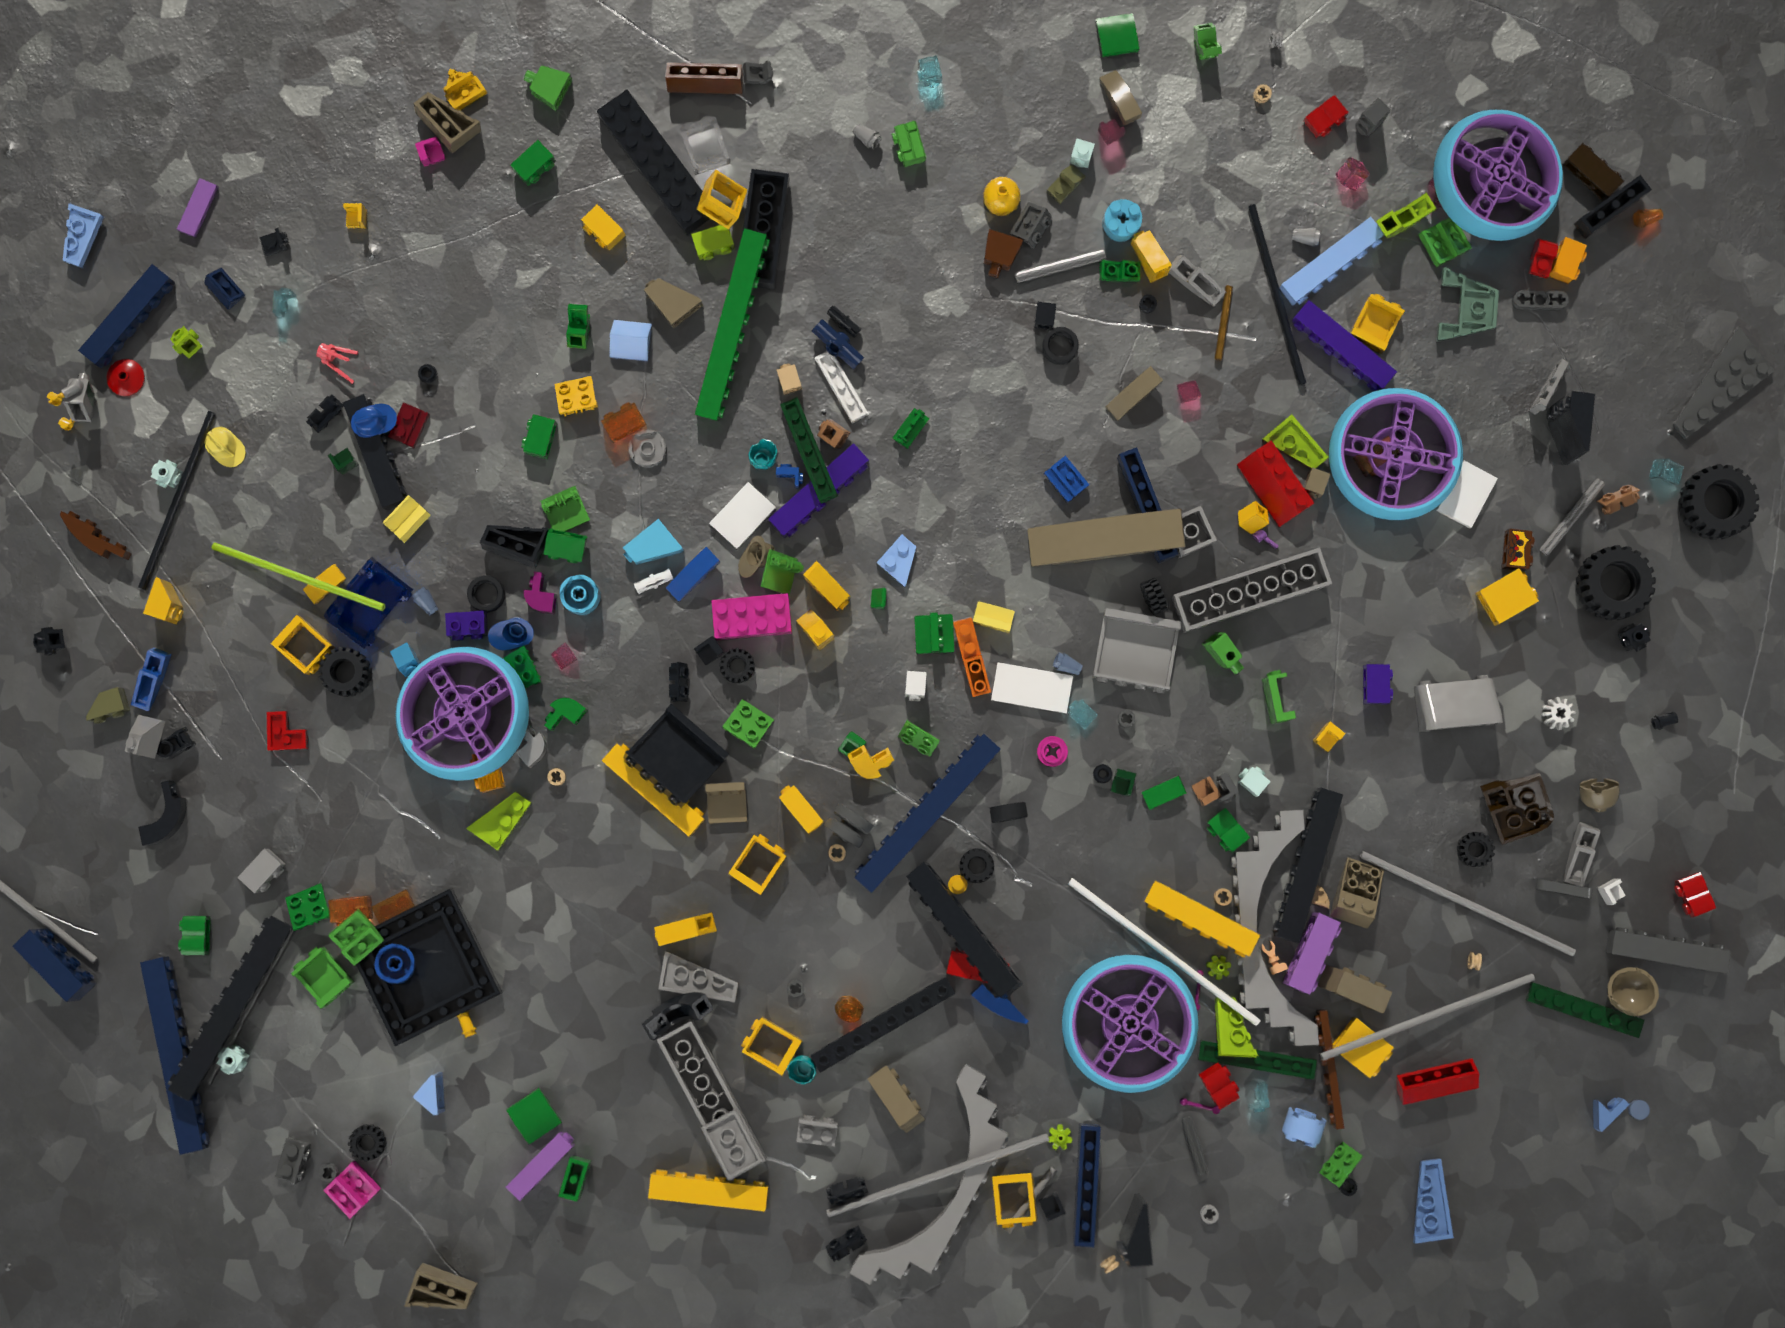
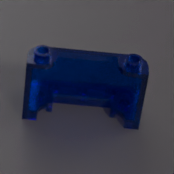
[324,557,413,649]

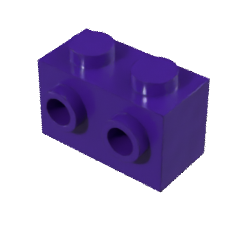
[445,611,488,641]
[1363,664,1393,704]

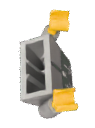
[47,373,95,431]

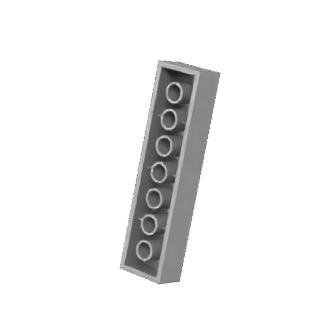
[1171,548,1332,633]
[657,1020,767,1180]

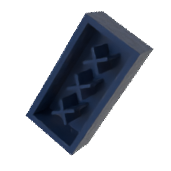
[12,929,96,1002]

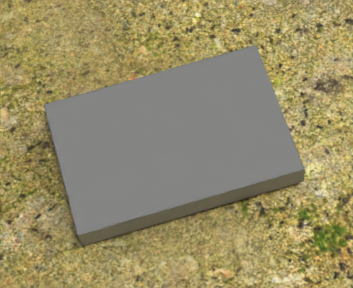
[701,1108,764,1181]

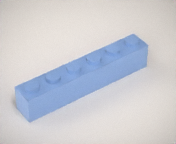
[1279,217,1384,306]

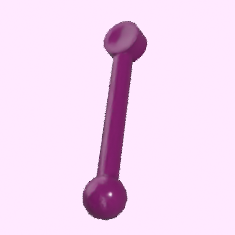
[1195,970,1204,1011]
[1180,1098,1220,1114]

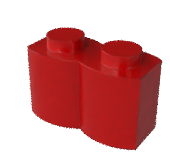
[1303,95,1349,138]
[1674,872,1716,917]
[1198,1062,1240,1110]

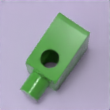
[524,66,572,111]
[1202,632,1244,675]

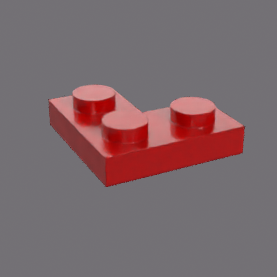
[266,711,308,751]

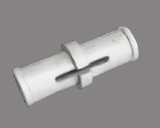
[634,568,673,594]

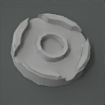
[628,429,667,468]

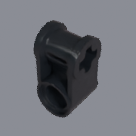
[157,727,196,759]

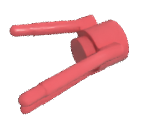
[316,343,358,384]

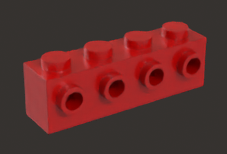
[1397,1058,1479,1105]

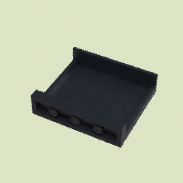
[623,704,729,808]

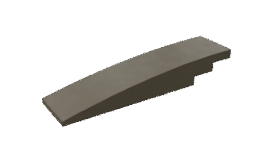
[1028,509,1185,567]

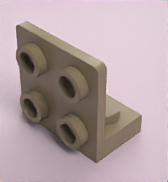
[705,782,747,824]

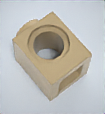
[777,363,802,395]

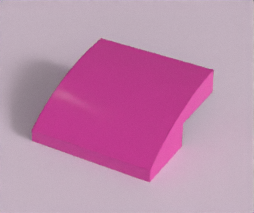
[323,1160,381,1219]

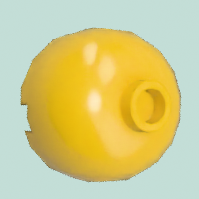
[983,177,1021,216]

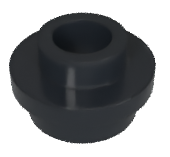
[418,364,437,383]
[1093,764,1112,784]

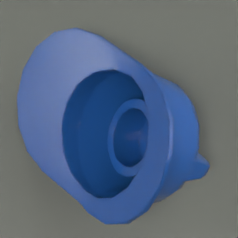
[351,403,397,438]
[488,617,534,651]

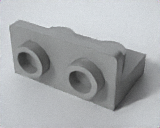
[796,1115,838,1147]

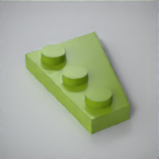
[1262,414,1329,468]
[466,792,532,851]
[1214,997,1258,1058]

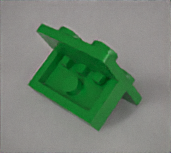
[914,612,954,654]

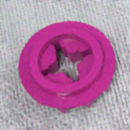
[1037,736,1068,767]

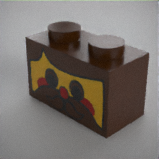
[1501,529,1535,571]

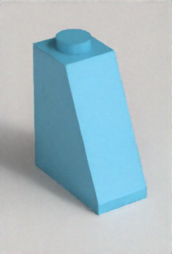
[623,519,684,565]

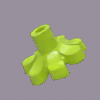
[1206,955,1231,980]
[1048,1124,1073,1150]

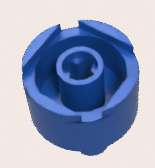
[374,944,416,984]

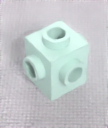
[151,460,183,489]
[216,1045,250,1075]

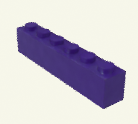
[1291,300,1397,391]
[768,443,869,539]

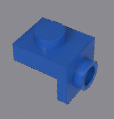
[776,464,803,489]

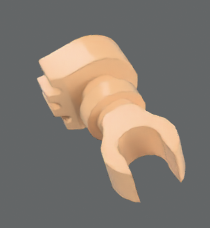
[1261,941,1288,975]

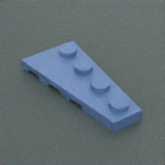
[1413,1158,1454,1244]

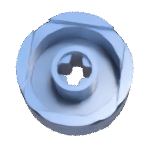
[1282,1107,1327,1148]

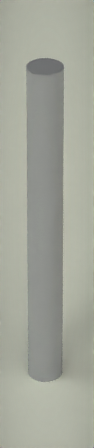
[1004,1166,1057,1234]

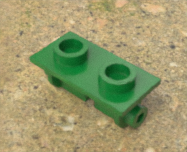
[892,408,930,449]

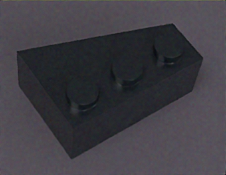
[480,525,549,569]

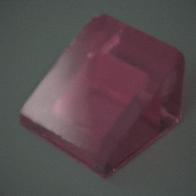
[1177,380,1201,403]
[551,642,577,670]

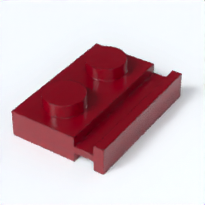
[388,402,430,448]

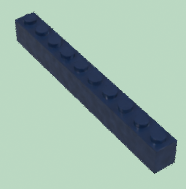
[854,734,1001,893]
[140,956,210,1155]

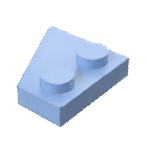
[877,534,916,587]

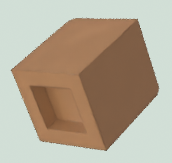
[1192,776,1221,806]

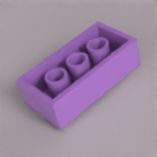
[1282,912,1341,995]

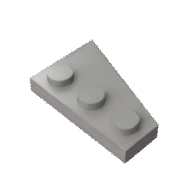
[1529,359,1569,414]

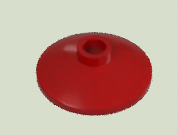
[106,359,145,396]

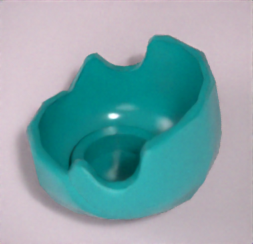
[748,439,778,469]
[786,1055,817,1085]

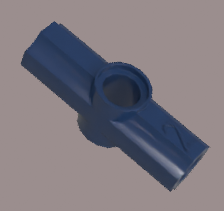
[812,319,865,369]

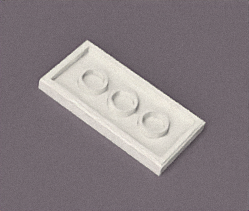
[991,662,1073,714]

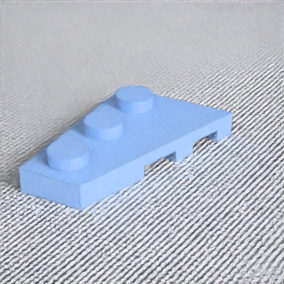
[63,203,104,268]

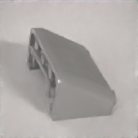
[1414,675,1503,732]

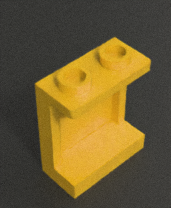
[1350,294,1405,354]
[1475,568,1539,626]
[1332,1017,1394,1078]

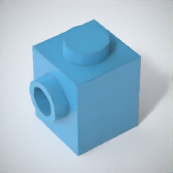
[390,642,420,677]

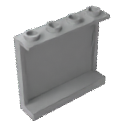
[1093,608,1182,694]

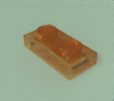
[371,889,416,924]

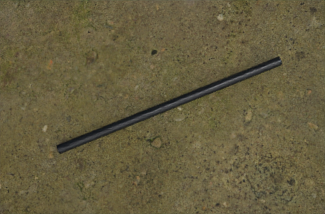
[1248,204,1306,385]
[138,411,215,590]

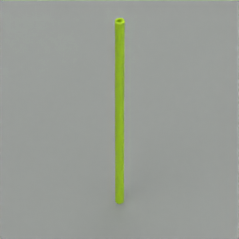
[212,542,385,611]

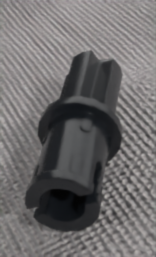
[827,305,862,338]

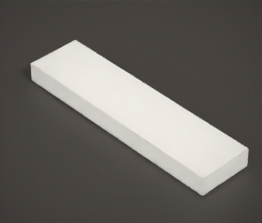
[815,351,868,424]

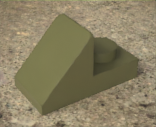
[1047,164,1086,204]

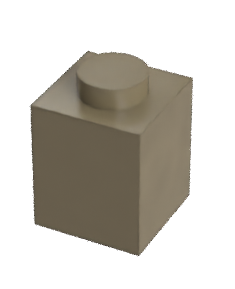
[1304,467,1330,499]

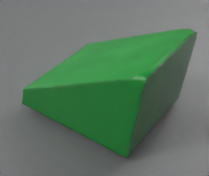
[871,588,887,609]
[838,731,866,757]

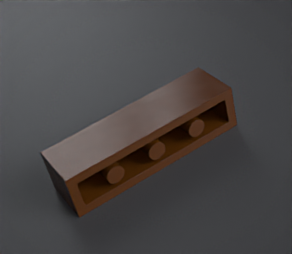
[665,63,744,94]

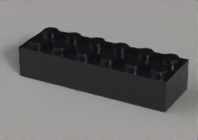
[742,169,790,290]

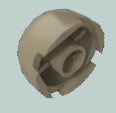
[1579,778,1620,812]

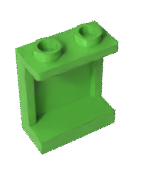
[1262,670,1296,724]
[291,947,354,1009]

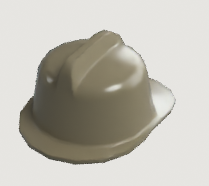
[738,536,775,578]

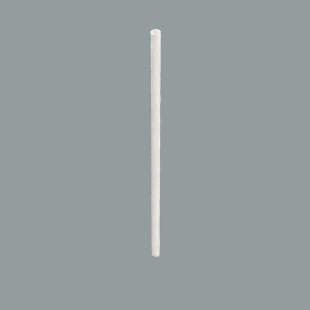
[1068,878,1260,1026]

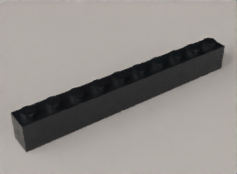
[168,916,293,1101]

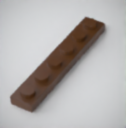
[1314,1010,1344,1129]

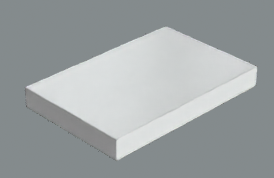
[1436,461,1498,529]
[709,482,776,550]

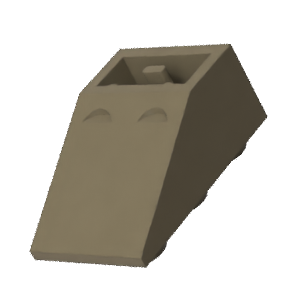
[1330,857,1384,928]

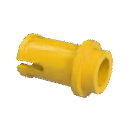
[457,1011,477,1038]

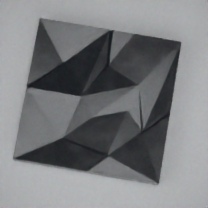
[356,889,503,1046]

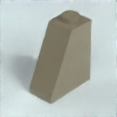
[644,278,703,329]

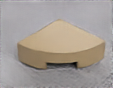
[1311,885,1330,909]

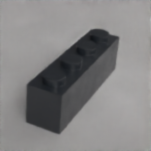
[1574,175,1652,239]

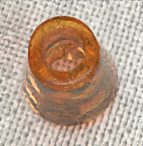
[1633,208,1663,228]

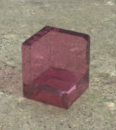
[1098,118,1125,146]
[1336,157,1370,191]

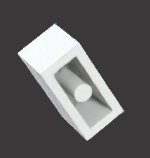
[905,671,926,702]

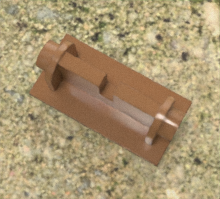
[1597,485,1640,515]

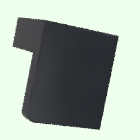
[1034,302,1056,330]
[694,636,724,665]
[1039,1192,1066,1221]

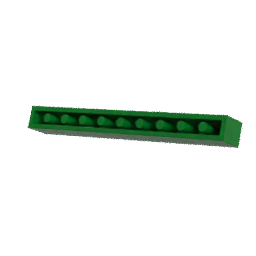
[695,228,770,421]

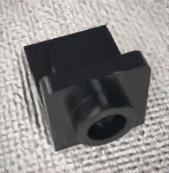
[259,228,289,257]

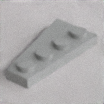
[658,951,739,1002]

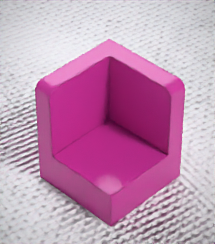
[415,137,445,167]

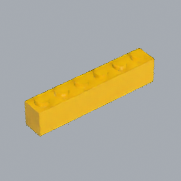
[602,743,705,837]
[1144,881,1261,958]
[648,1169,769,1211]

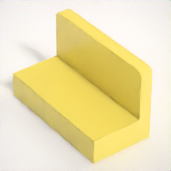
[383,495,431,543]
[973,601,1015,633]

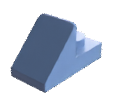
[1593,1097,1630,1132]

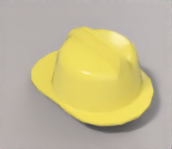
[204,427,246,468]

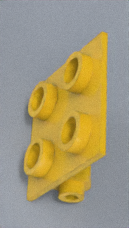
[554,376,598,416]

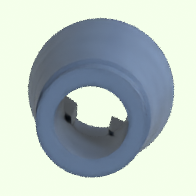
[412,587,439,616]
[1053,652,1083,675]

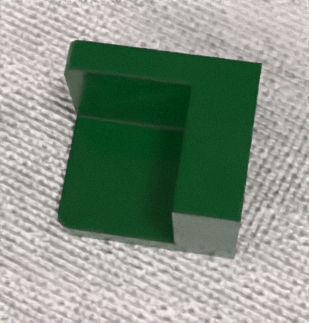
[328,448,359,475]
[1111,769,1136,797]

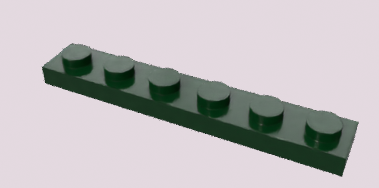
[780,397,838,504]
[1525,982,1645,1038]
[1198,1040,1317,1080]

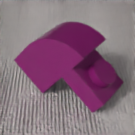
[524,572,557,614]

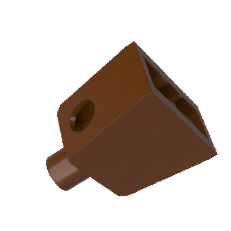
[984,229,1023,278]

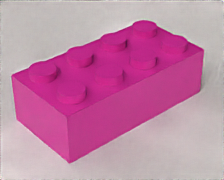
[711,593,792,641]

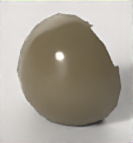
[1607,967,1659,1017]

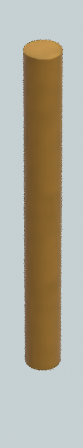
[1215,285,1233,361]

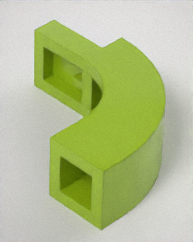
[1376,193,1437,238]

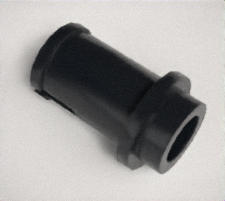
[1651,711,1678,730]

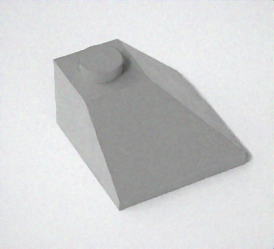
[125,715,165,759]

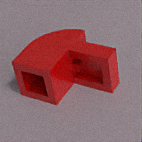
[1529,238,1558,279]

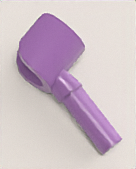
[1252,530,1278,549]

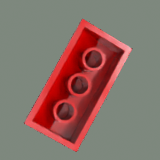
[1237,440,1314,527]

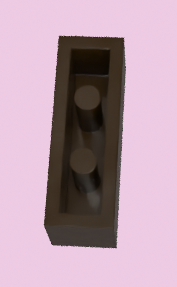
[1562,143,1624,201]

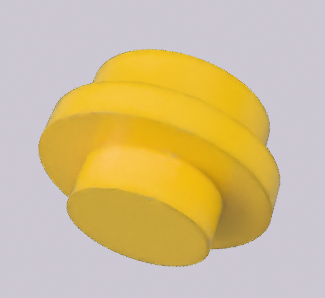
[948,875,968,894]

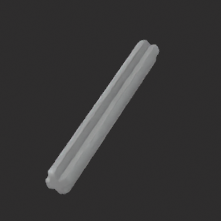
[1015,249,1106,283]
[1540,479,1605,556]

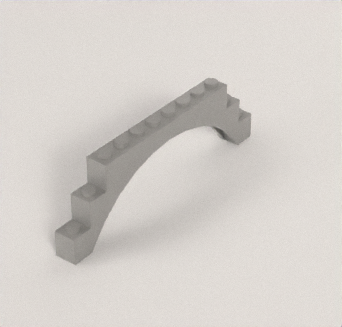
[1230,810,1319,1046]
[849,1063,1009,1285]

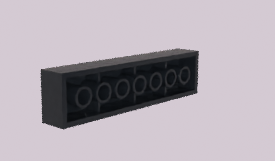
[597,89,711,236]

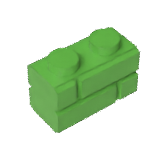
[891,121,926,167]

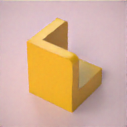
[343,203,367,228]
[1238,501,1269,534]
[1313,721,1346,752]

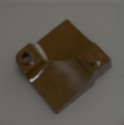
[1480,773,1554,845]

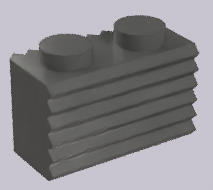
[1355,98,1390,137]

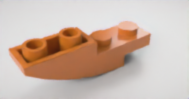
[953,617,991,697]

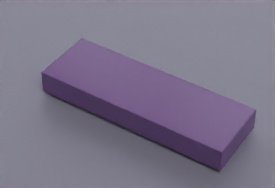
[177,178,218,238]

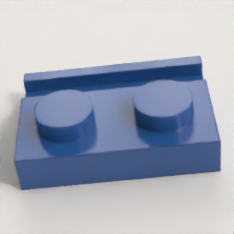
[1044,455,1089,503]

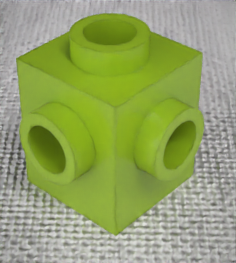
[170,326,202,359]

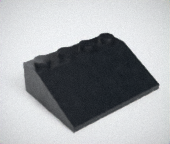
[1546,391,1595,465]
[1116,1193,1153,1267]

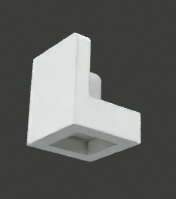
[1597,879,1625,905]

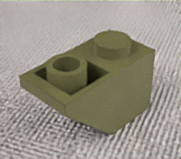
[86,687,130,724]

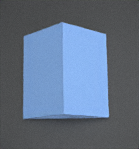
[610,320,652,361]
[413,1072,445,1115]

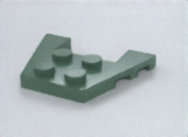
[1436,267,1499,341]

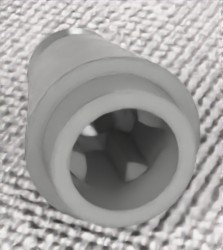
[853,124,881,149]
[1292,228,1321,247]

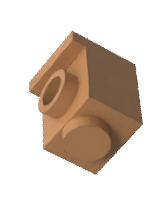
[817,419,851,448]

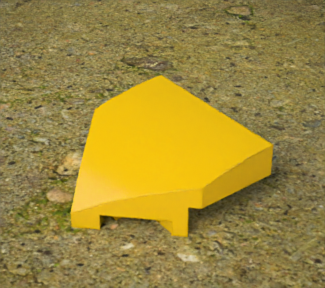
[443,69,487,111]

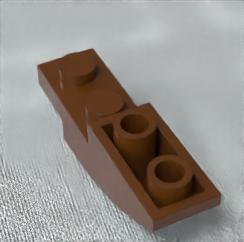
[60,511,132,560]

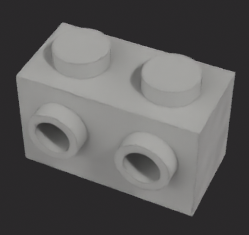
[238,849,286,893]

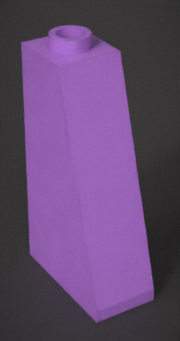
[506,1131,575,1201]

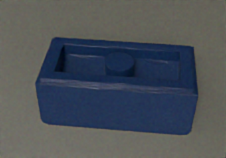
[204,268,245,309]

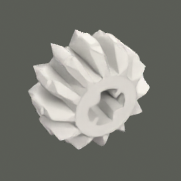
[1541,697,1576,730]

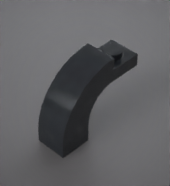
[138,780,186,846]
[642,992,713,1041]

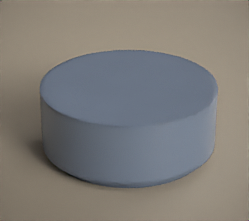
[1628,1099,1650,1120]

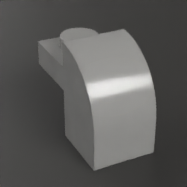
[516,724,547,768]

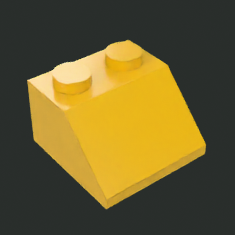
[143,577,183,625]

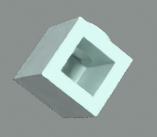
[1070,139,1095,168]
[1238,766,1270,797]

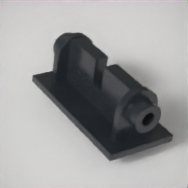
[306,394,344,433]
[669,662,689,702]
[826,1176,868,1205]
[825,1225,867,1262]

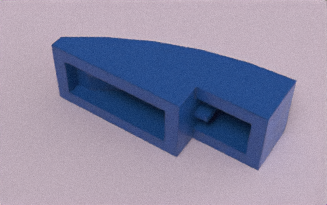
[666,547,720,602]
[131,647,171,711]
[971,983,1029,1024]

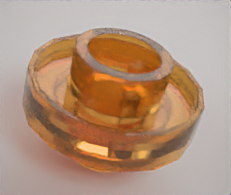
[835,996,864,1022]

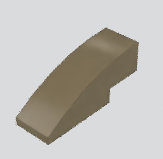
[1099,70,1142,125]
[1106,366,1163,421]

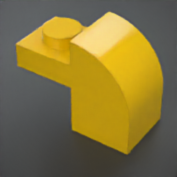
[847,745,895,779]

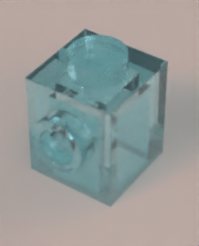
[917,55,942,88]

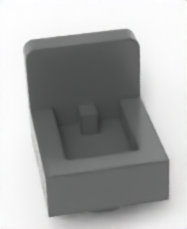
[743,61,773,85]

